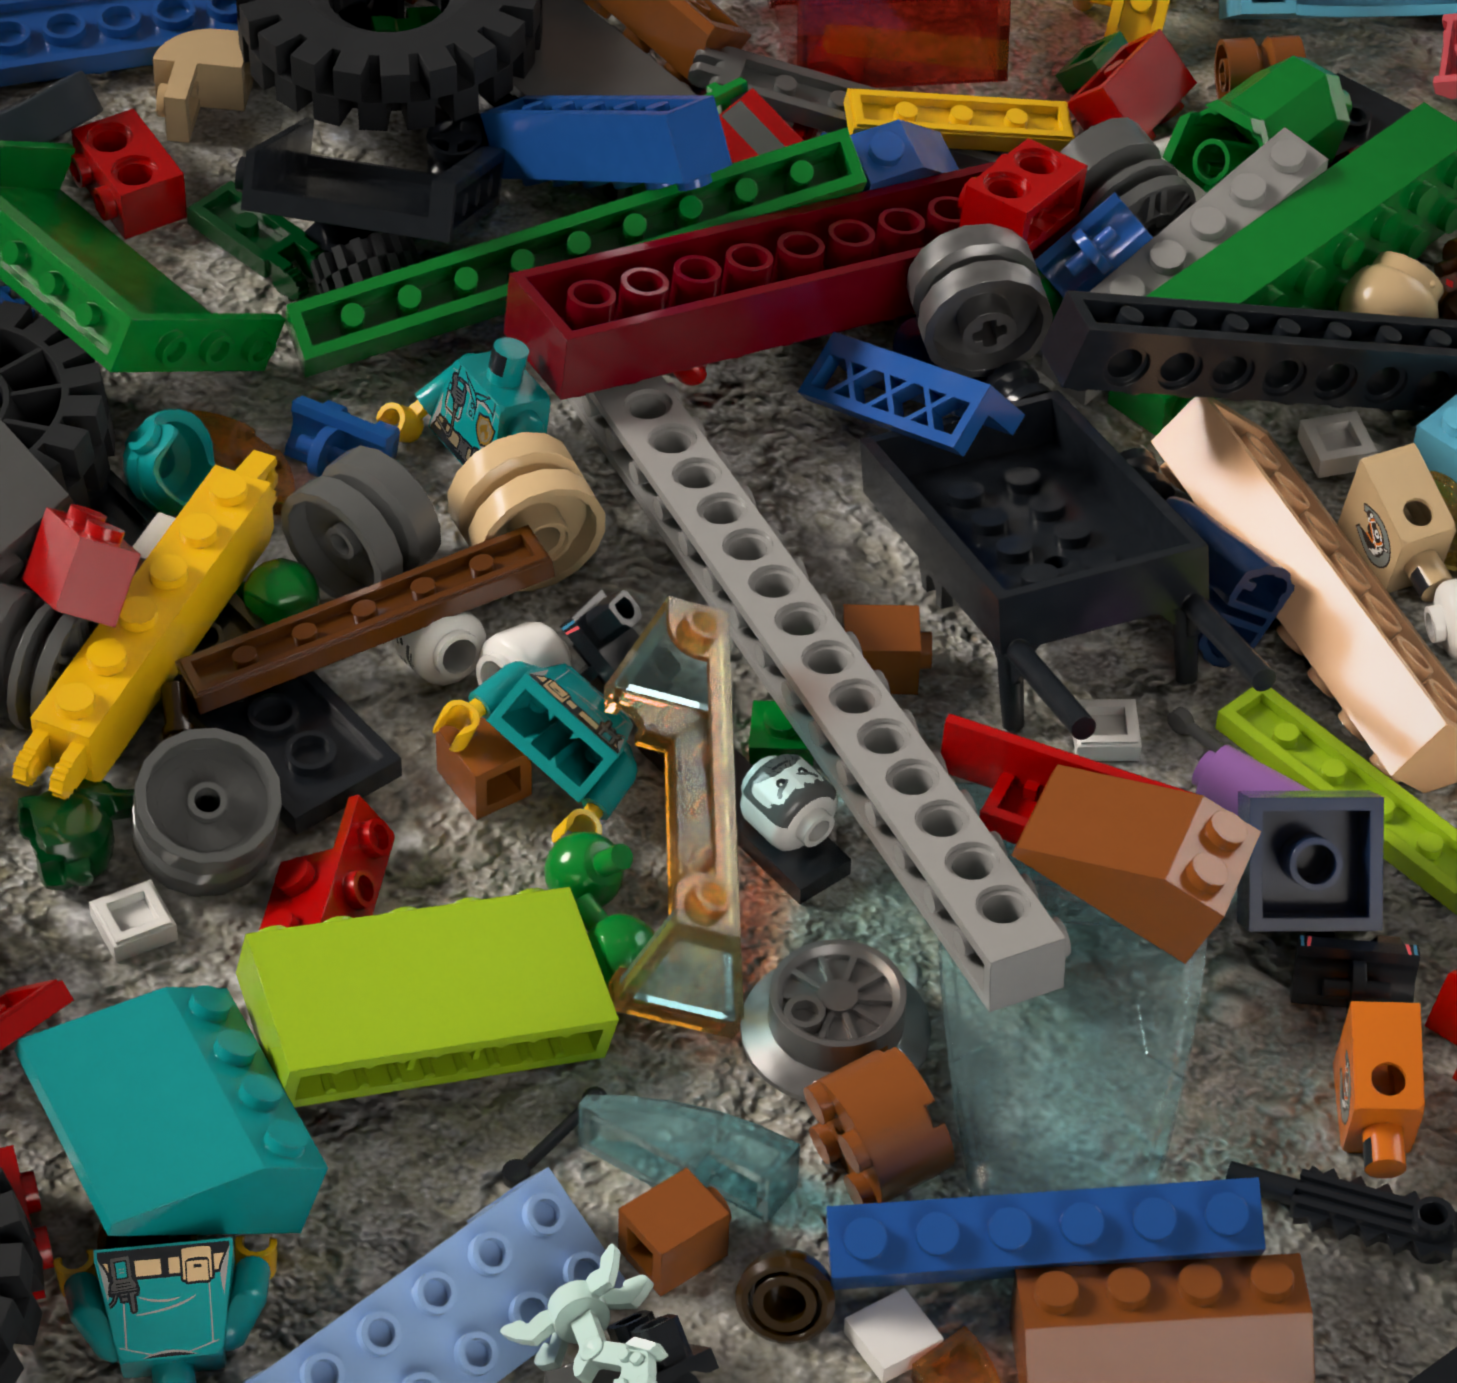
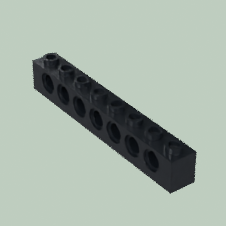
[1040,290,1457,413]

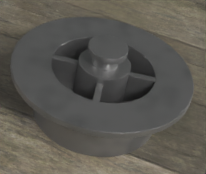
[740,939,931,1103]

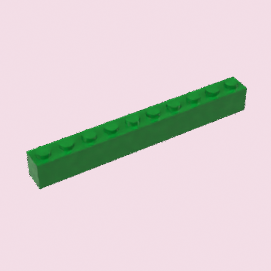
[285,127,867,378]

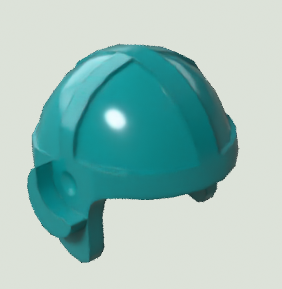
[123,409,229,516]

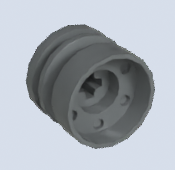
[1060,117,1196,271]
[0,581,99,730]

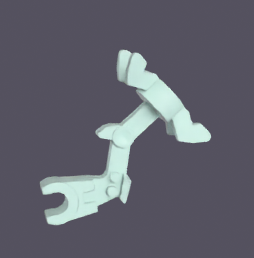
[500,1243,668,1383]

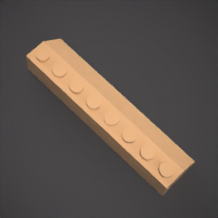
[1151,397,1457,793]

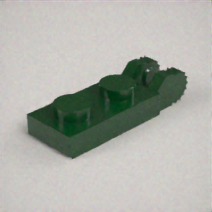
[186,181,325,302]

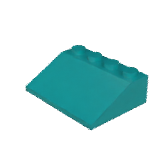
[14,985,328,1236]

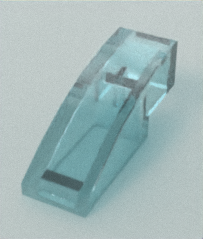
[578,1095,800,1223]

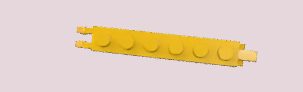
[12,450,278,800]

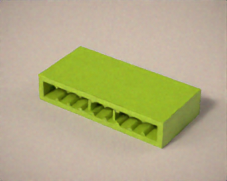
[236,887,619,1108]

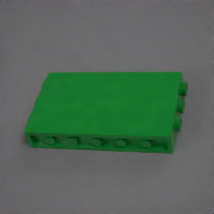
[0,140,286,373]

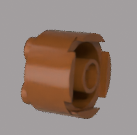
[803,1045,955,1204]

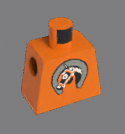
[1333,1001,1425,1179]

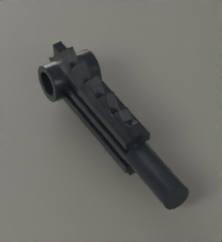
[1226,1161,1457,1264]

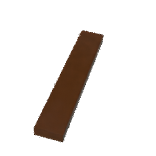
[175,525,555,715]

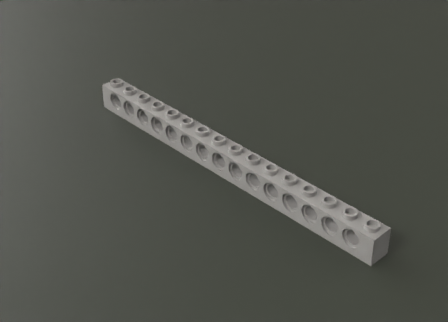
[567,376,1071,1012]

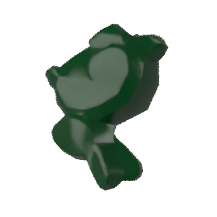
[17,779,134,890]

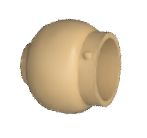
[1338,251,1444,319]

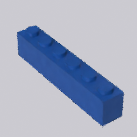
[480,95,732,191]
[826,1177,1266,1290]

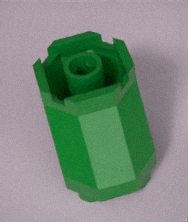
[1162,56,1352,193]

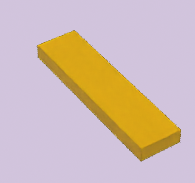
[843,88,1075,152]

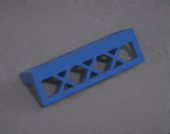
[797,332,1025,457]

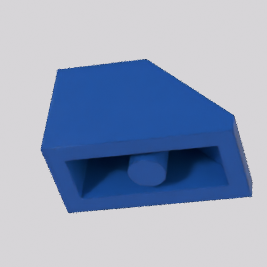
[850,119,959,192]

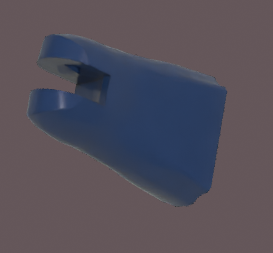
[1166,496,1295,668]

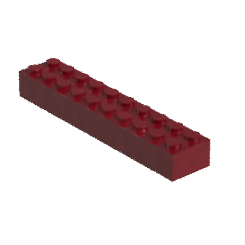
[504,161,1080,400]

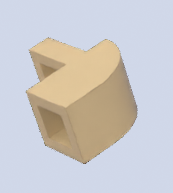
[153,29,254,143]

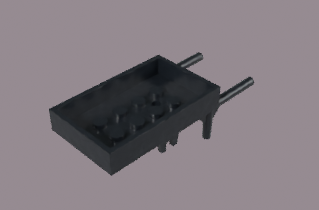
[860,390,1276,740]

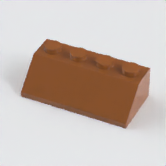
[583,0,752,87]
[1009,1253,1315,1383]

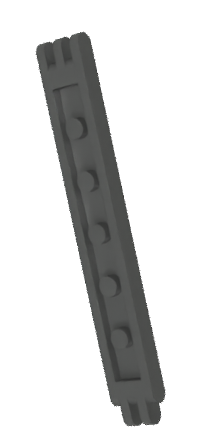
[688,46,1009,170]

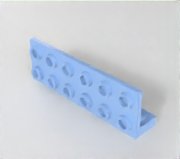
[241,1167,625,1383]

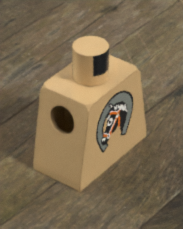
[1337,443,1456,602]

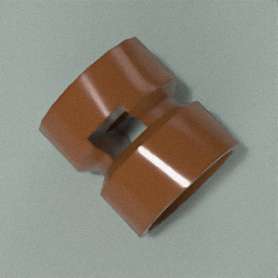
[1214,34,1306,100]

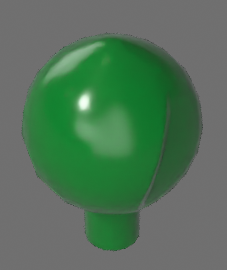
[235,558,320,625]
[544,832,633,907]
[575,893,662,996]

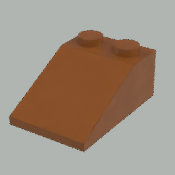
[1011,765,1261,964]

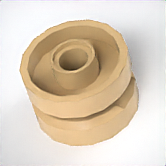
[447,432,605,592]

